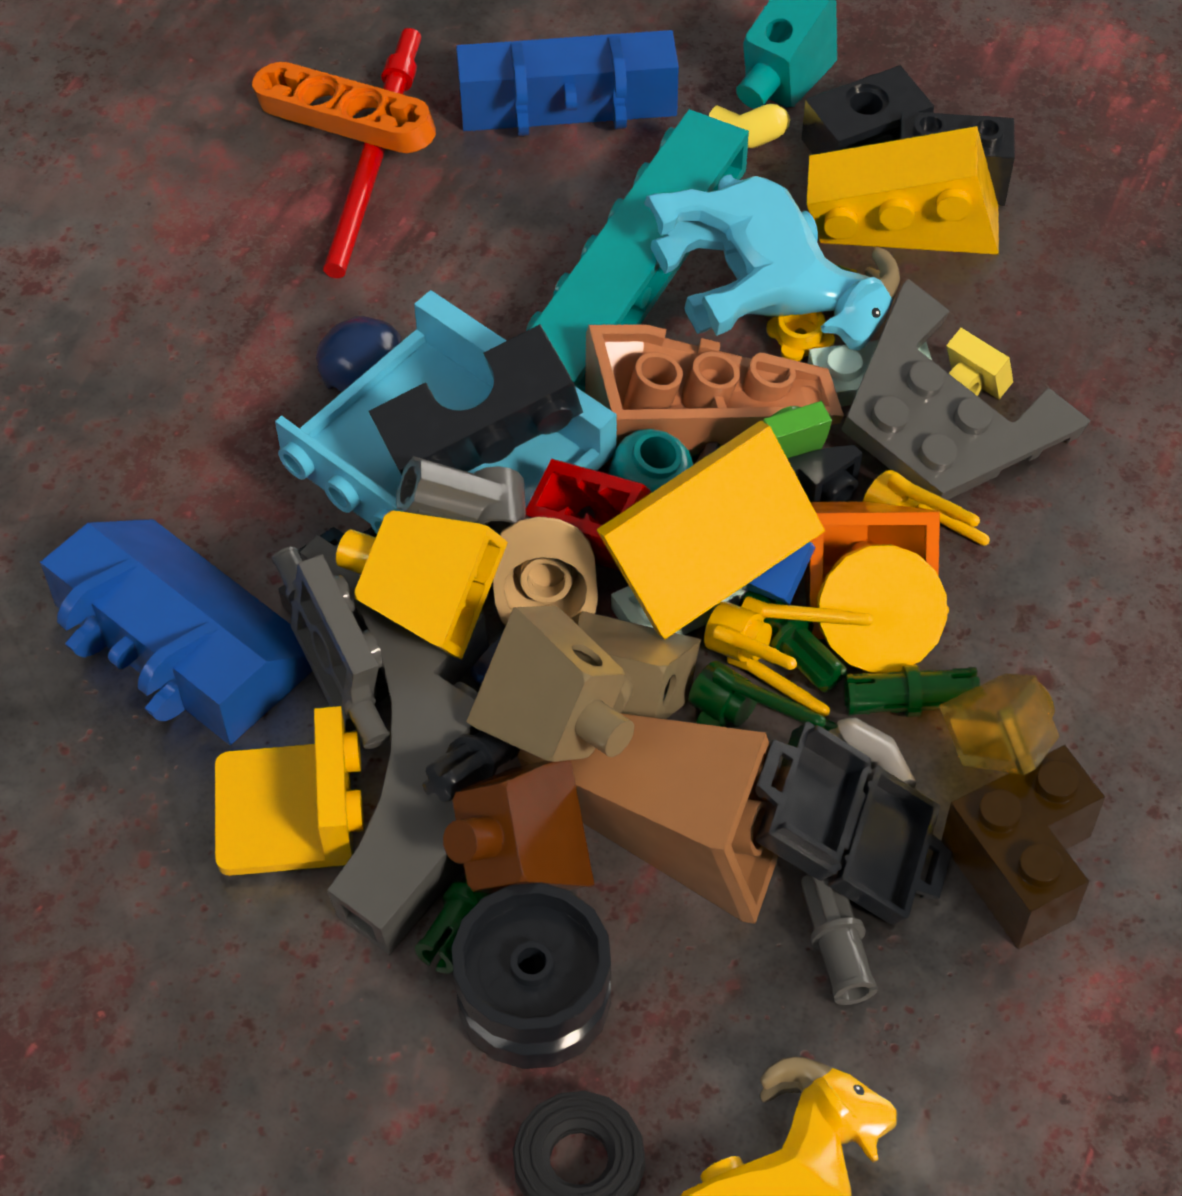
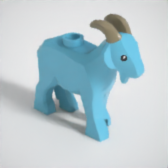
[645,174,900,351]

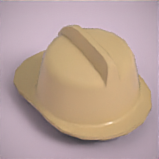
[493,517,598,626]

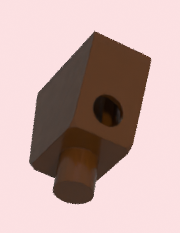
[443,760,595,893]

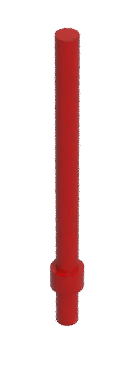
[323,28,421,279]

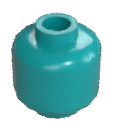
[607,429,693,492]

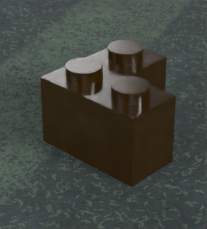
[941,745,1105,950]

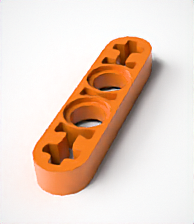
[252,62,436,153]

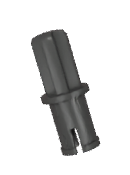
[801,874,878,1005]

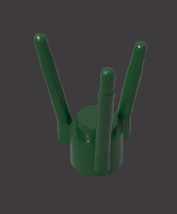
[689,660,838,731]

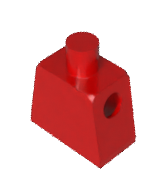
[526,458,652,571]

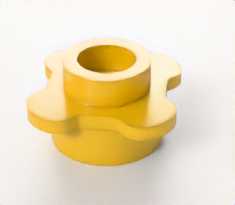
[766,312,835,361]

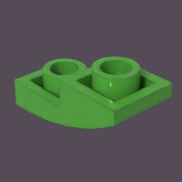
[763,401,832,459]

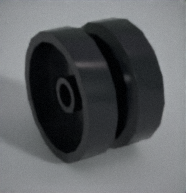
[452,883,611,1069]

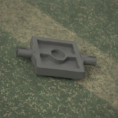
[272,546,390,749]

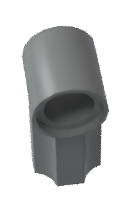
[396,456,526,535]

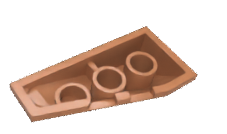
[585,324,844,465]

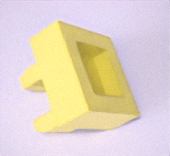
[946,328,1013,400]

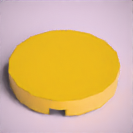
[817,544,947,673]

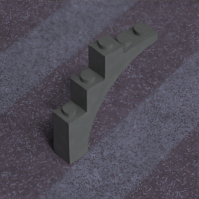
[300,535,489,955]

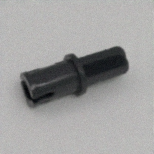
[422,731,520,802]

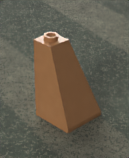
[518,713,779,924]

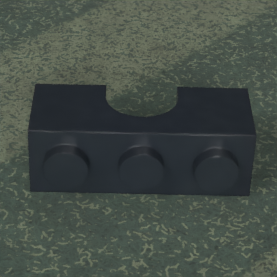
[369,324,583,476]

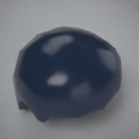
[316,316,403,393]

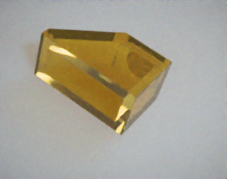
[939,673,1060,775]

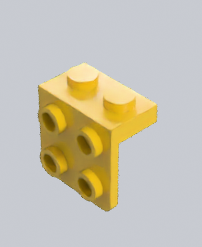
[215,706,364,876]

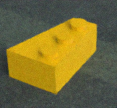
[807,126,999,255]

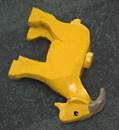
[680,1056,897,1196]

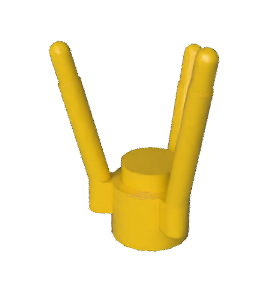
[863,470,990,615]
[704,596,873,717]

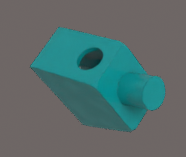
[736,0,837,109]

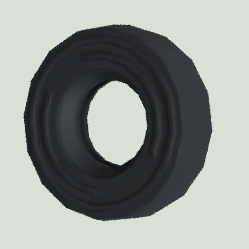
[513,1090,646,1196]

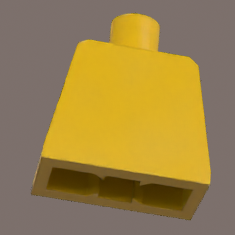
[336,510,508,660]

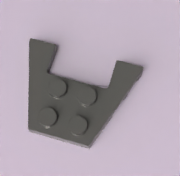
[841,279,1091,500]

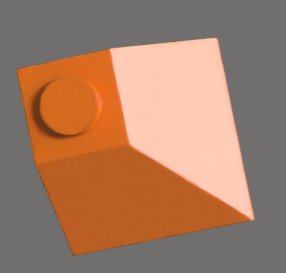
[804,502,940,639]

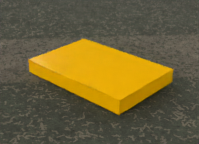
[596,420,825,640]

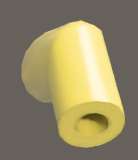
[709,104,790,149]

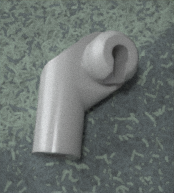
[829,717,917,788]

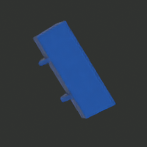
[456,30,679,136]
[40,519,312,746]

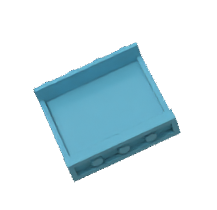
[275,290,617,534]

